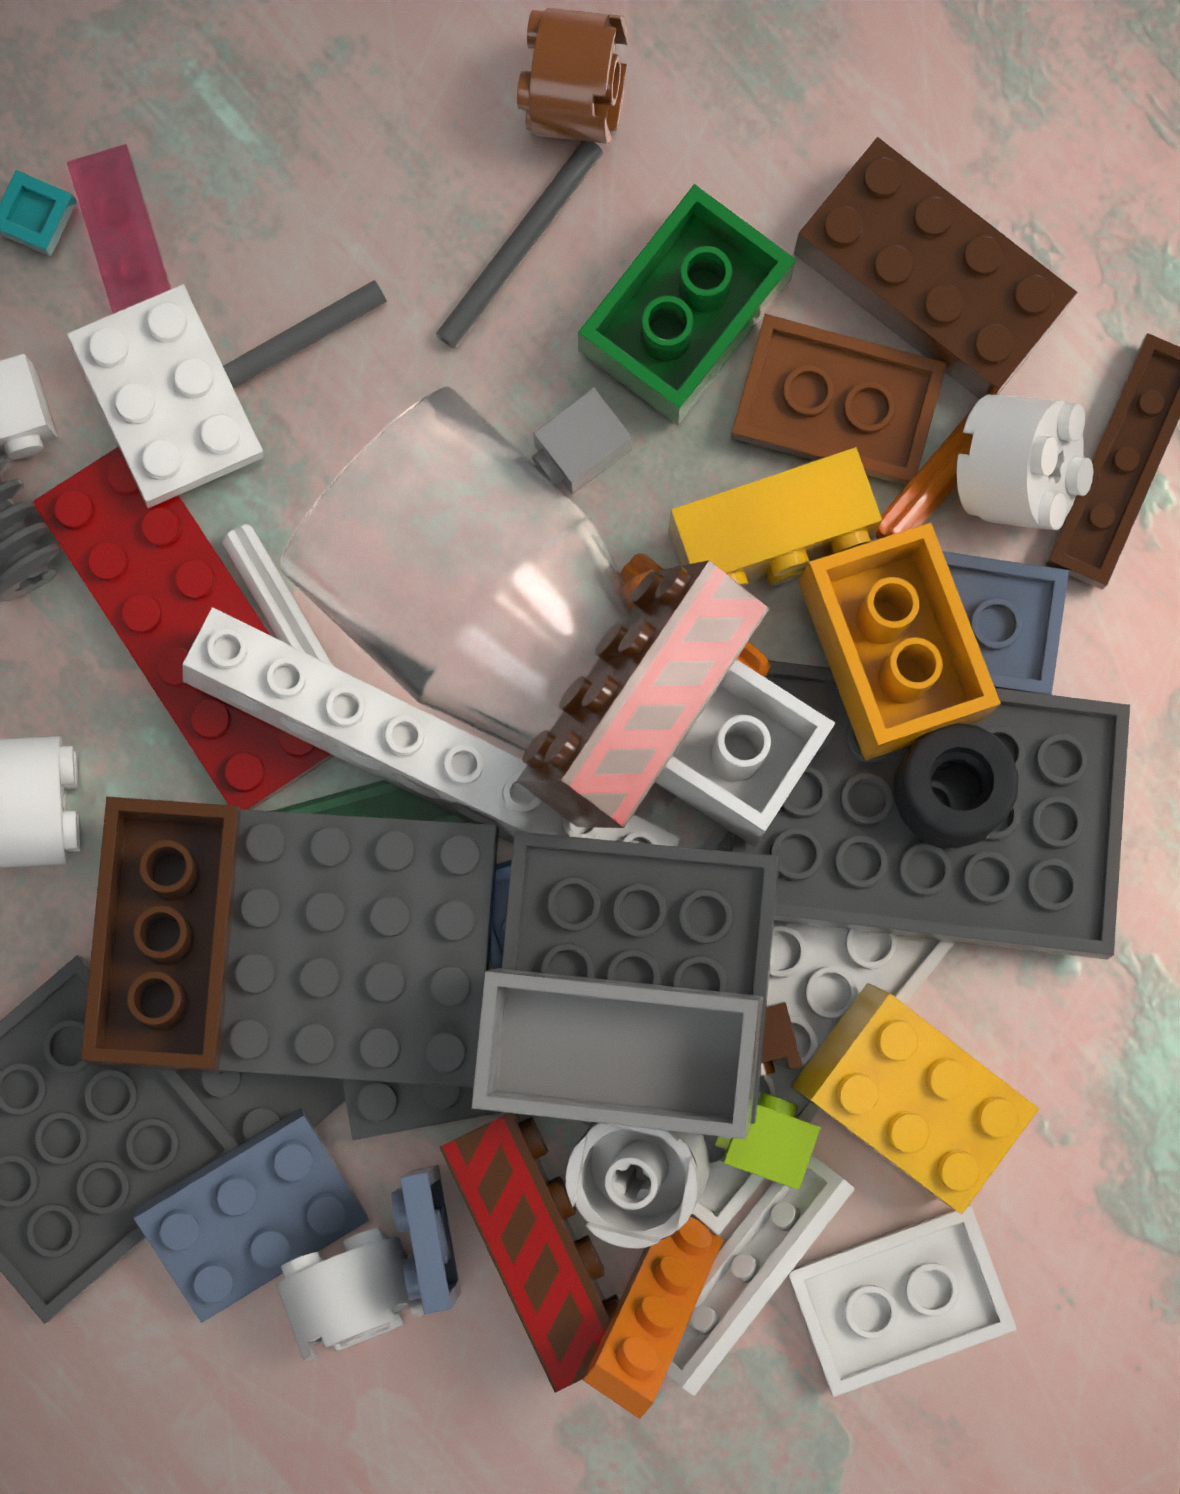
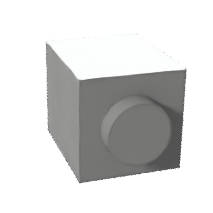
[532,388,633,495]

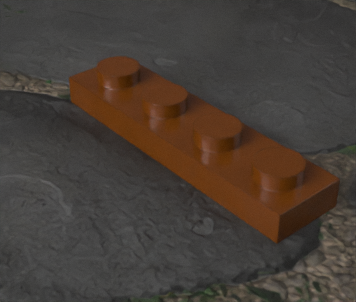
[1045,333,1180,590]

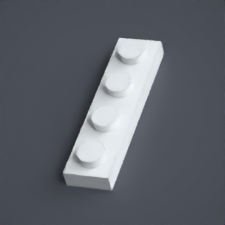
[666,1155,855,1396]

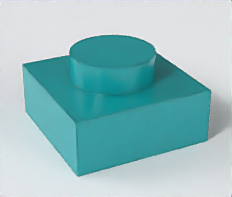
[0,170,77,257]

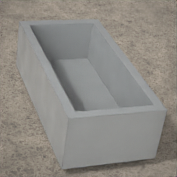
[472,968,763,1139]

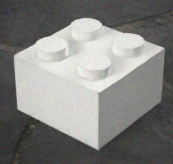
[655,659,835,847]

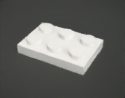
[67,284,264,508]
[788,1205,1017,1398]

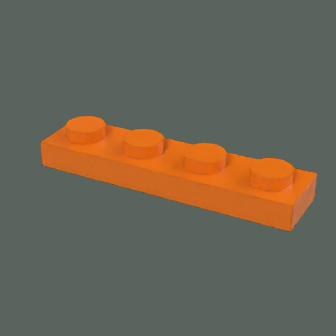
[582,1217,724,1419]

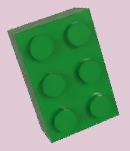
[578,184,796,425]

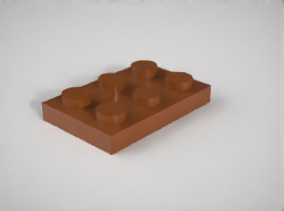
[731,314,947,486]

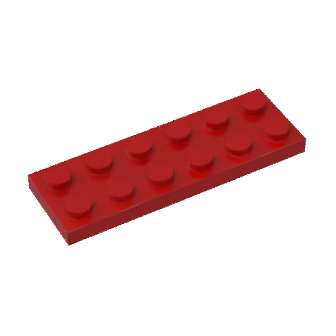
[34,446,334,810]

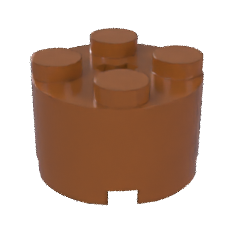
[517,8,628,144]

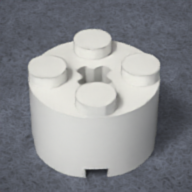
[957,394,1093,530]
[0,736,81,868]
[566,1122,710,1249]
[276,1228,425,1361]

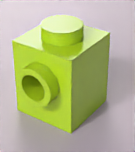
[714,1092,821,1190]

